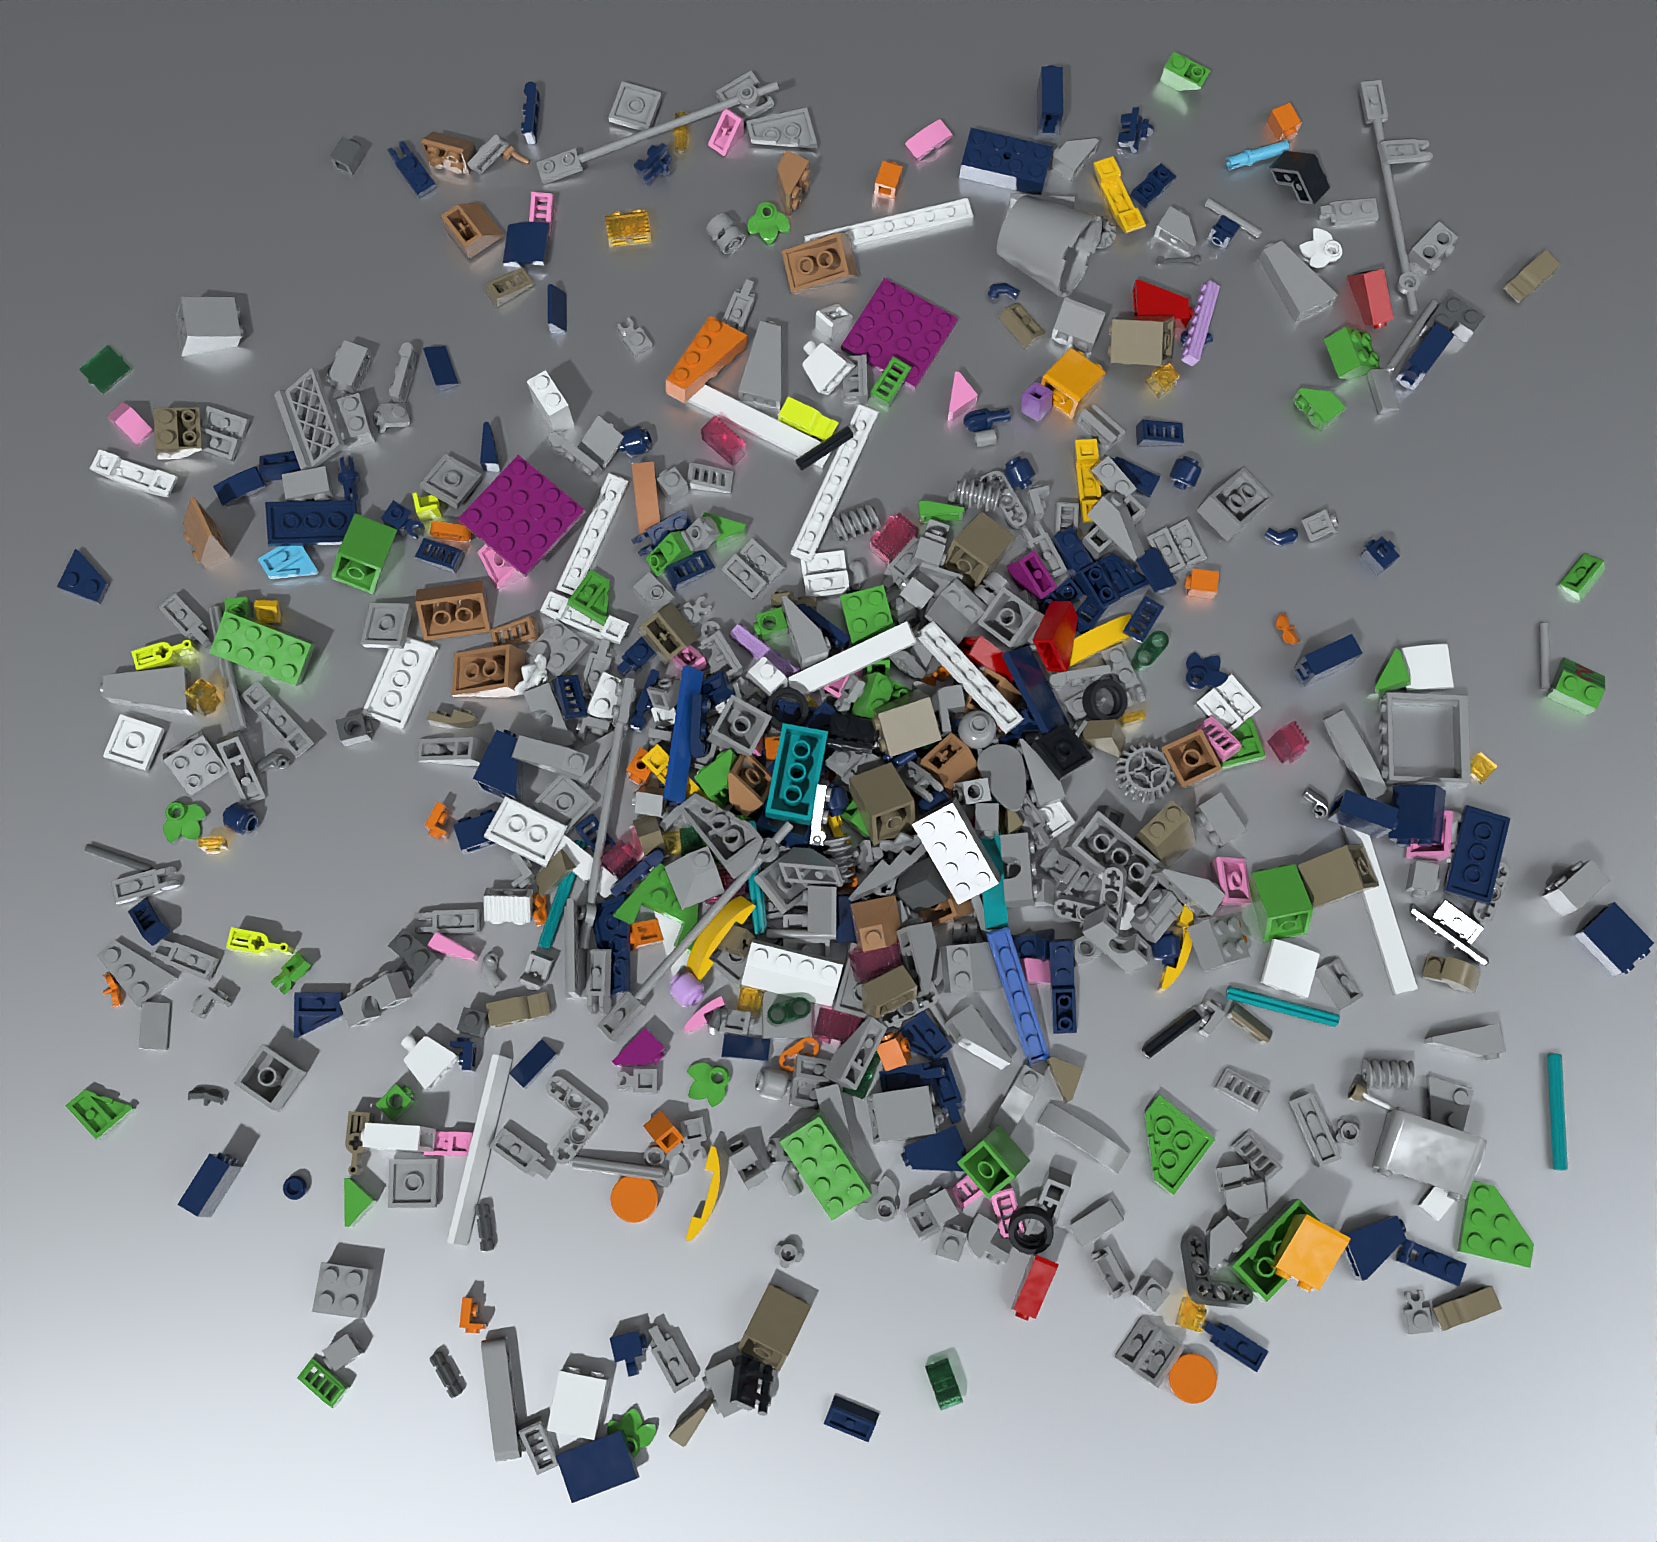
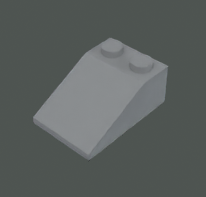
[1196,467,1274,541]
[781,596,831,671]
[940,942,1002,993]

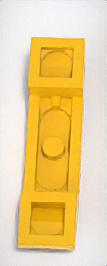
[1093,156,1146,233]
[1075,439,1102,523]
[1062,614,1141,672]
[641,744,720,808]
[686,896,756,981]
[1157,903,1194,992]
[685,1146,721,1241]

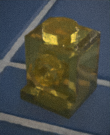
[1145,363,1180,398]
[184,678,221,717]
[1175,1297,1207,1333]

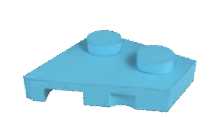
[258,546,319,579]

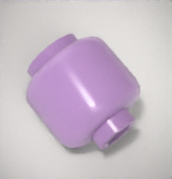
[670,972,704,1007]

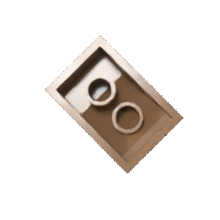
[782,232,858,293]
[183,497,231,568]
[452,644,525,697]

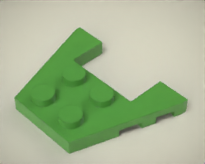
[613,863,698,954]

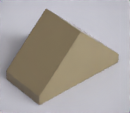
[1080,719,1126,757]
[633,815,669,858]
[1045,1057,1083,1103]

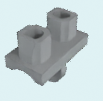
[846,840,883,873]

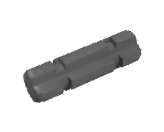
[475,1204,494,1252]
[430,1352,463,1398]

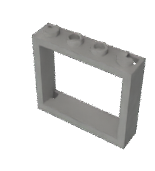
[1378,692,1471,788]

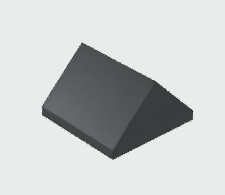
[893,857,951,913]

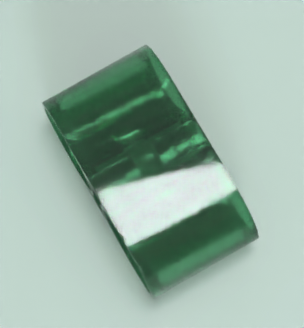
[1131,631,1169,672]
[766,997,811,1027]
[925,1358,963,1411]

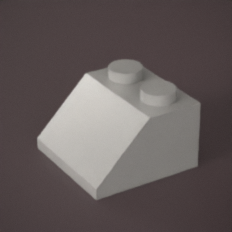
[1051,297,1106,353]
[707,695,772,756]
[803,884,836,934]

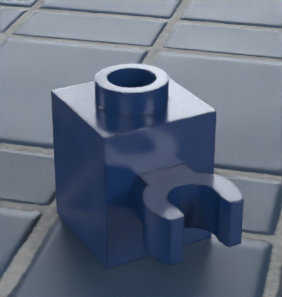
[381,500,425,540]
[1360,536,1400,576]
[610,1330,648,1377]

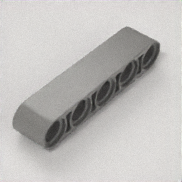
[481,1336,522,1463]

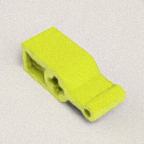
[778,397,839,441]
[131,640,198,671]
[226,927,294,956]

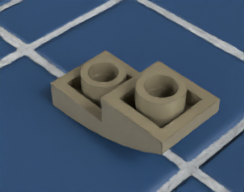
[771,590,817,611]
[427,709,479,729]

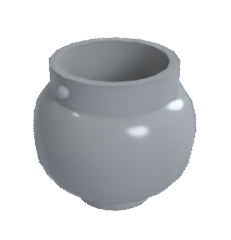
[958,710,997,749]

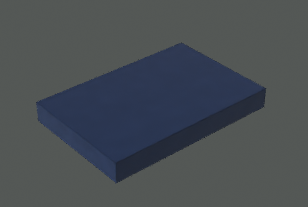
[556,1429,640,1503]

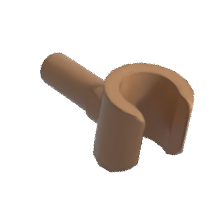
[501,145,530,165]

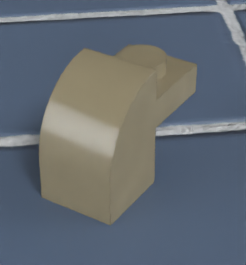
[1422,955,1481,994]

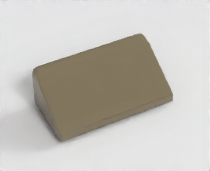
[999,302,1045,348]
[1004,809,1023,835]
[535,849,576,897]
[1226,1003,1273,1044]

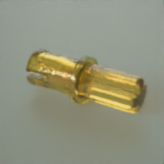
[673,112,689,154]

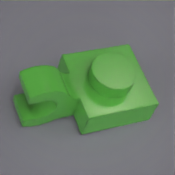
[271,951,311,994]

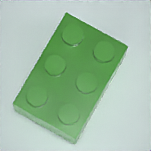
[839,585,894,647]

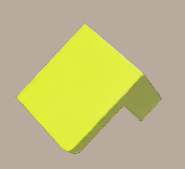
[412,492,443,522]

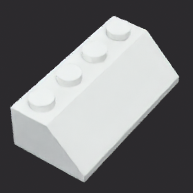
[741,939,843,1007]

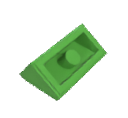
[1559,553,1605,601]

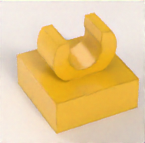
[254,598,282,623]

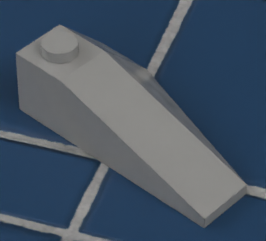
[678,793,764,879]

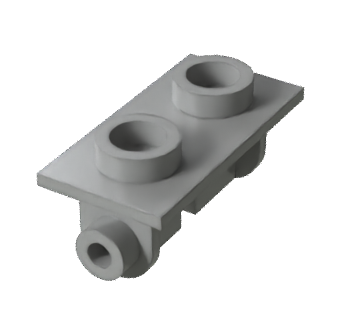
[1091,1245,1132,1299]

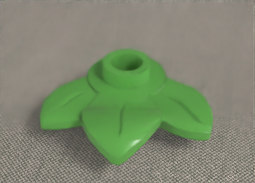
[747,202,790,245]
[163,801,206,843]
[687,1062,730,1107]
[607,1408,656,1458]

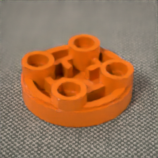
[610,1176,658,1223]
[1167,1353,1217,1404]

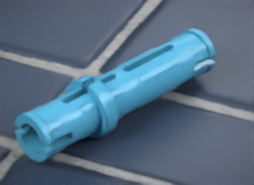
[1226,140,1290,170]

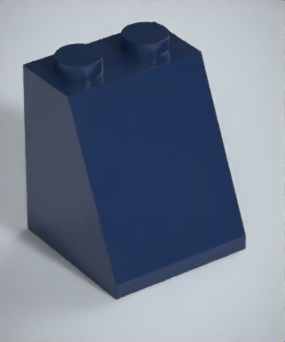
[473,729,523,804]

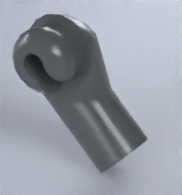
[255,752,290,772]
[1303,787,1328,819]
[708,1007,728,1035]

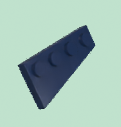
[593,894,630,996]

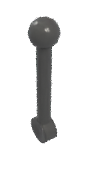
[1156,255,1201,266]

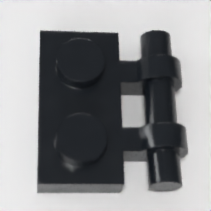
[826,713,876,755]
[730,1354,774,1416]

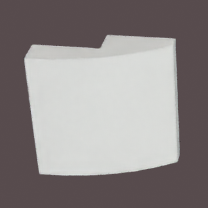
[800,550,850,598]
[1401,644,1454,693]
[1197,674,1261,733]
[1260,939,1320,998]

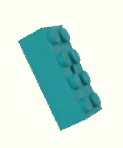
[765,723,828,826]

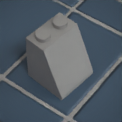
[175,297,243,357]
[867,1086,938,1145]

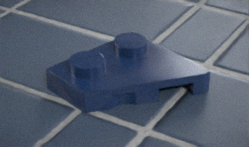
[57,549,109,605]
[1096,553,1150,600]
[294,992,343,1038]
[895,1010,953,1062]

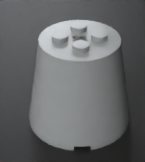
[997,195,1102,298]

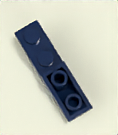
[1052,527,1120,610]
[1049,939,1077,1034]

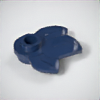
[1186,652,1228,689]

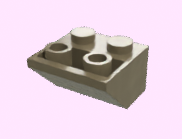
[153,407,202,459]
[637,603,700,665]
[862,965,917,1019]

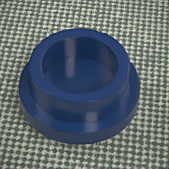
[283,1176,307,1200]

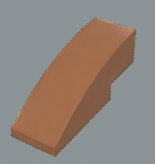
[632,461,660,534]

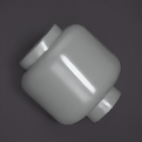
[755,1067,791,1100]

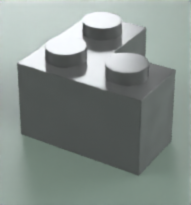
[1418,293,1485,343]
[388,928,442,996]

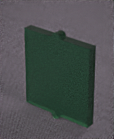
[79,345,132,395]

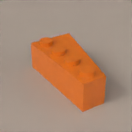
[666,316,748,403]

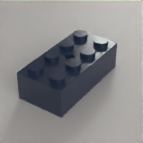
[959,128,1053,195]

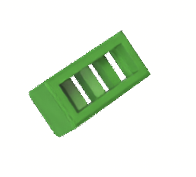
[870,356,912,407]
[918,500,964,523]
[297,1358,350,1408]

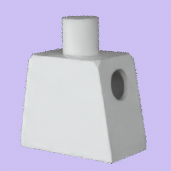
[802,341,856,395]
[745,656,790,701]
[401,1034,459,1091]

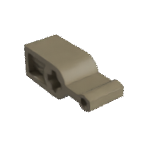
[1503,250,1561,303]
[697,925,755,958]
[486,992,551,1028]
[345,1111,375,1175]
[1432,1285,1502,1331]

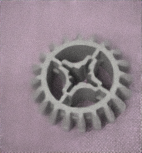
[1115,742,1175,802]

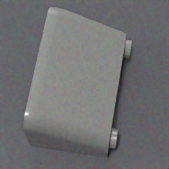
[1372,1110,1487,1201]

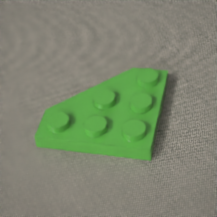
[1144,1095,1216,1195]
[1457,1181,1534,1268]

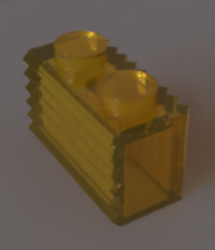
[605,209,652,248]

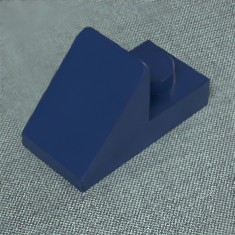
[1011,928,1055,962]

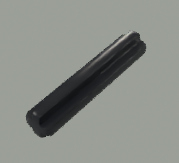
[795,426,854,471]
[1142,1009,1201,1059]

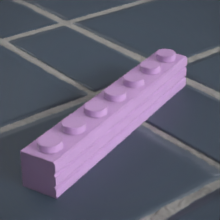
[1181,280,1220,366]
[729,624,801,683]

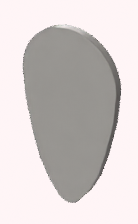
[977,744,1026,812]

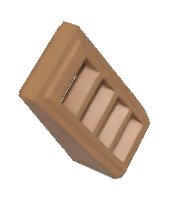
[490,616,541,647]

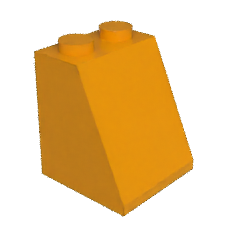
[1041,348,1106,419]
[1270,1214,1351,1292]

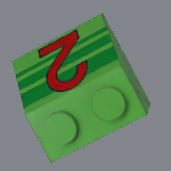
[1546,657,1605,716]

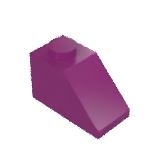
[1006,550,1057,599]
[612,1028,666,1067]

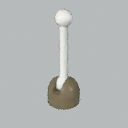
[1348,1081,1403,1111]

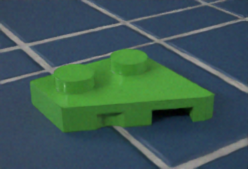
[567,570,610,626]
[1216,717,1266,770]
[65,1089,134,1141]

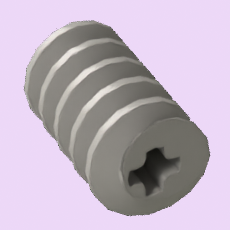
[952,476,1001,512]
[832,504,881,543]
[822,836,855,883]
[1361,1058,1415,1090]

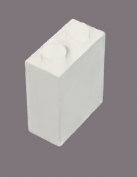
[527,370,574,434]
[361,1123,436,1153]
[546,1366,609,1440]

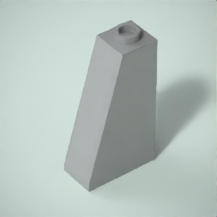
[1259,241,1338,323]
[738,321,782,410]
[100,666,193,715]

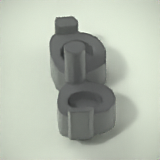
[188,1087,224,1106]

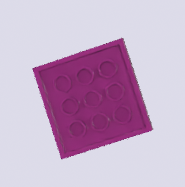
[841,278,958,390]
[458,455,586,577]

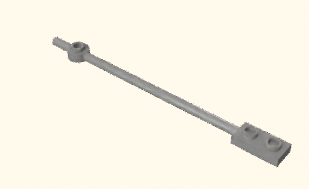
[1359,80,1420,315]
[536,81,779,185]
[578,677,634,949]
[598,821,793,1042]

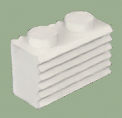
[484,888,533,925]

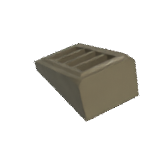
[486,267,534,307]
[669,1397,713,1447]

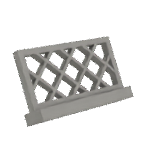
[274,368,344,470]
[564,898,589,999]

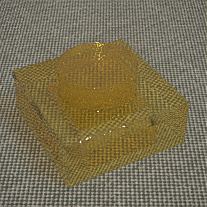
[198,836,228,854]
[736,988,764,1015]

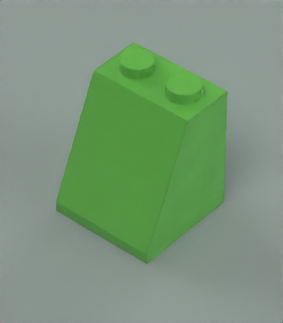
[330,513,397,594]
[1249,864,1313,943]
[957,1125,1031,1199]

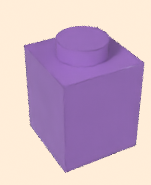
[1021,381,1053,422]

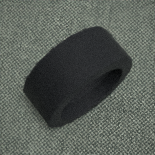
[1082,679,1127,720]
[766,687,809,731]
[1008,1206,1054,1255]

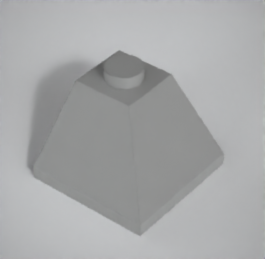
[665,846,725,910]

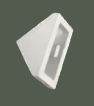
[816,303,854,341]

